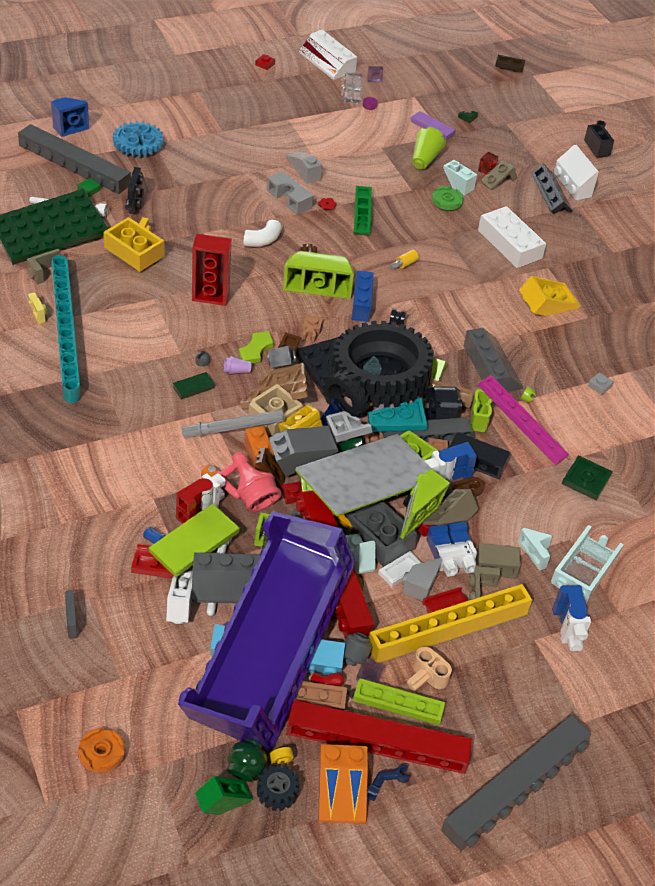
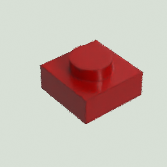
[255,54,275,70]
[280,481,302,505]

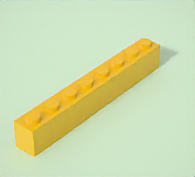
[369,584,532,664]

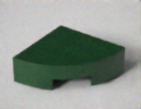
[458,111,478,123]

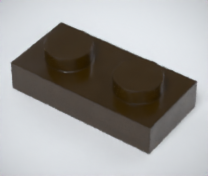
[495,54,525,72]

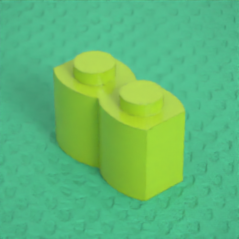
[470,389,492,433]

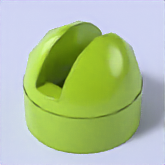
[520,386,536,402]

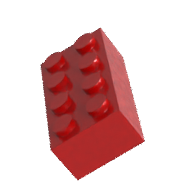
[192,233,232,306]

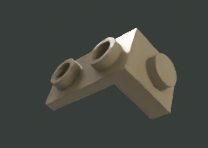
[481,160,518,190]
[27,249,61,284]
[469,566,500,600]

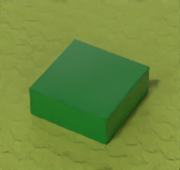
[77,178,101,197]

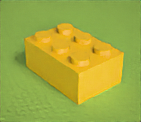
[104,217,165,272]

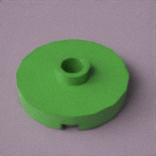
[432,186,464,210]

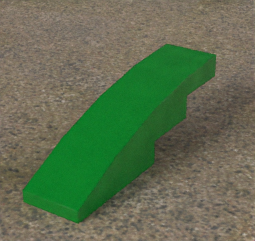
[353,186,372,235]

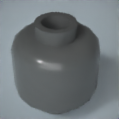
[343,632,372,666]

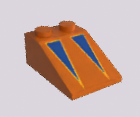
[318,744,368,824]

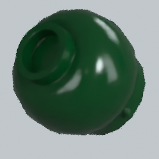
[226,739,267,783]

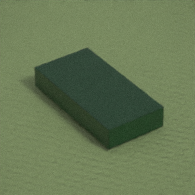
[173,372,215,399]

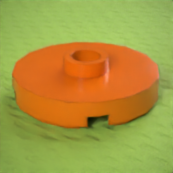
[78,728,125,773]

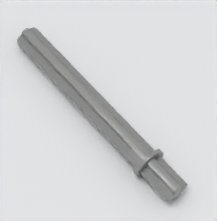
[182,410,284,438]

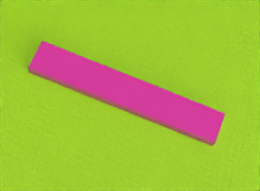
[478,375,569,465]

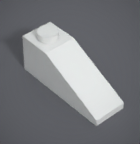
[166,571,193,624]

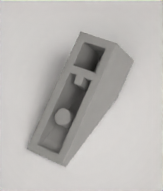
[286,151,322,184]

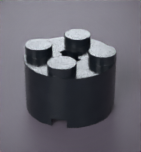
[425,386,462,420]

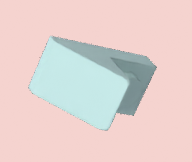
[518,528,552,571]
[345,534,375,574]

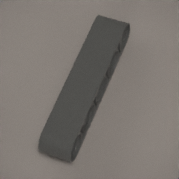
[382,418,475,444]

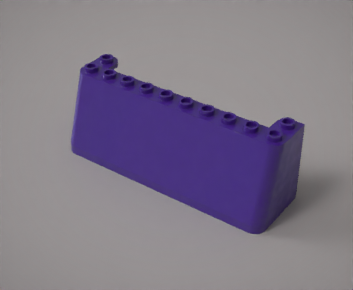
[178,511,354,752]

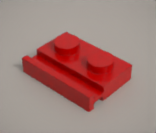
[131,544,173,579]
[422,587,468,613]

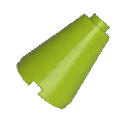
[412,127,446,170]

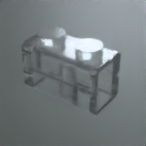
[341,73,362,103]

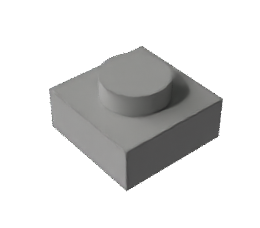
[588,372,614,395]

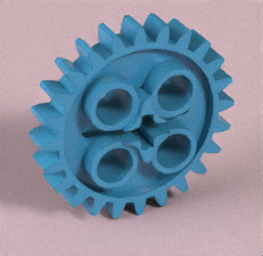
[113,121,164,157]

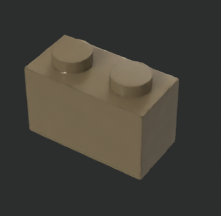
[476,543,520,579]

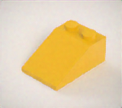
[519,276,581,316]

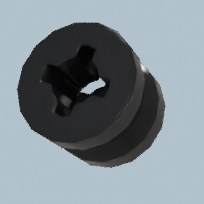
[389,308,406,327]

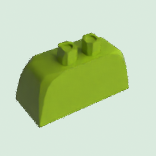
[283,251,354,299]

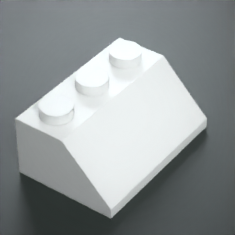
[554,145,599,200]

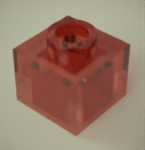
[478,152,499,175]

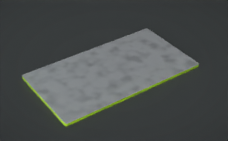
[295,434,432,516]

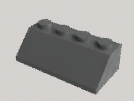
[463,328,523,392]
[192,552,260,604]

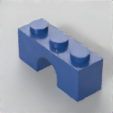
[351,270,374,322]

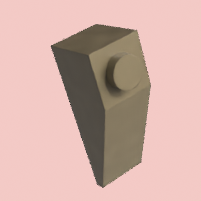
[423,489,479,525]

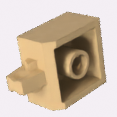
[248,384,303,436]

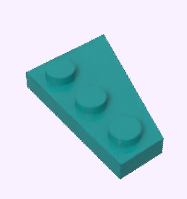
[367,398,427,432]

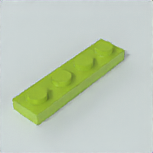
[353,678,445,725]

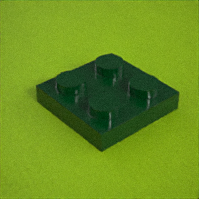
[562,455,613,501]

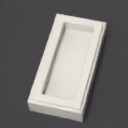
[378,551,422,588]

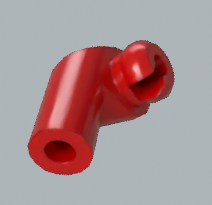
[311,672,345,687]

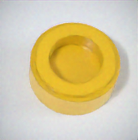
[269,747,294,765]

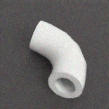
[244,220,282,247]

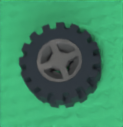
[257,764,300,811]

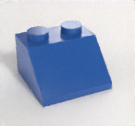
[51,97,89,137]

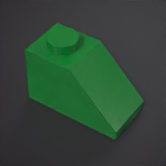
[195,776,253,815]

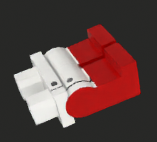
[176,473,226,524]

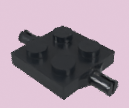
[125,167,144,214]

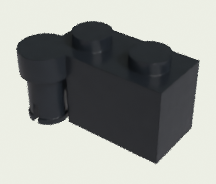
[584,120,614,157]

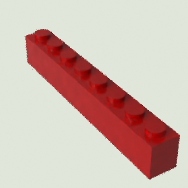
[296,490,374,638]
[286,700,472,774]

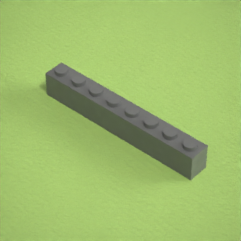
[18,124,131,194]
[441,715,591,851]

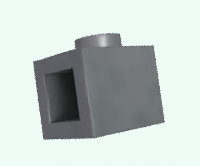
[267,346,297,368]

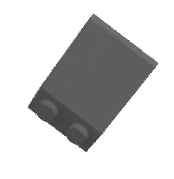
[269,426,339,477]
[346,500,417,567]

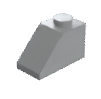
[401,558,442,601]

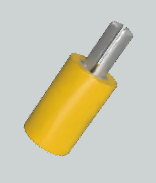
[390,250,419,270]

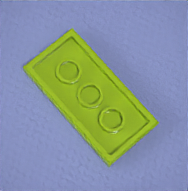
[149,503,240,577]

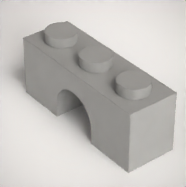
[267,171,313,215]

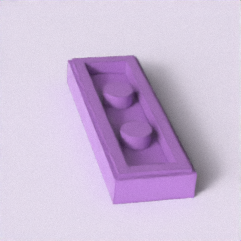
[411,111,455,140]

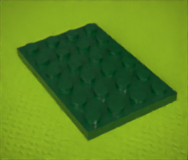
[0,189,108,265]

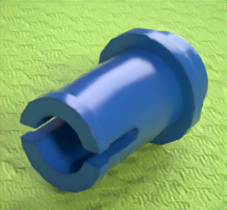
[143,527,166,544]

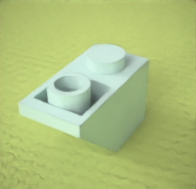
[443,160,477,195]

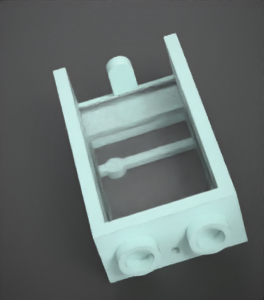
[551,525,624,603]

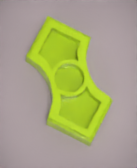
[239,331,274,364]

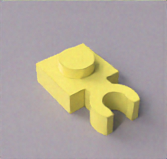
[28,292,47,324]

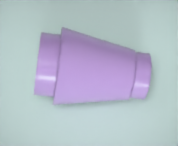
[224,356,251,374]

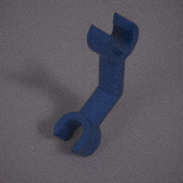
[367,765,411,801]

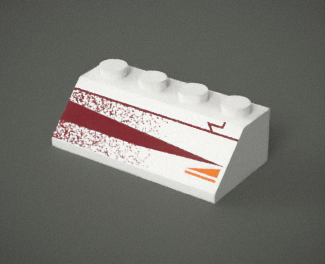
[299,30,357,80]

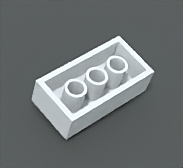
[478,206,546,268]

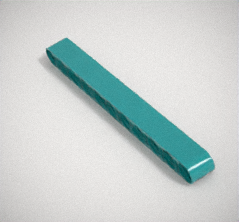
[52,255,81,403]

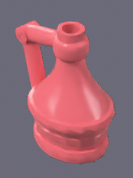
[215,452,281,512]

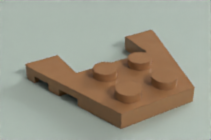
[240,363,309,409]

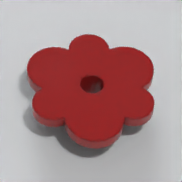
[318,198,337,210]

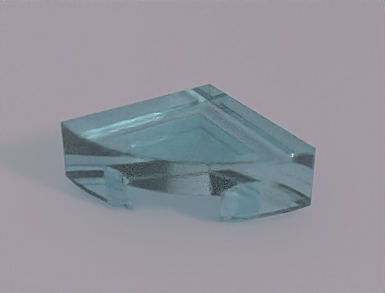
[363,356,381,375]

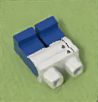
[424,442,477,482]
[426,521,477,577]
[552,586,591,651]

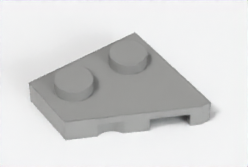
[326,411,372,442]

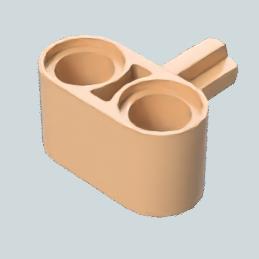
[407,647,452,691]

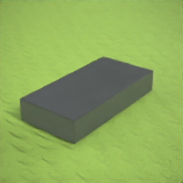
[65,590,77,639]

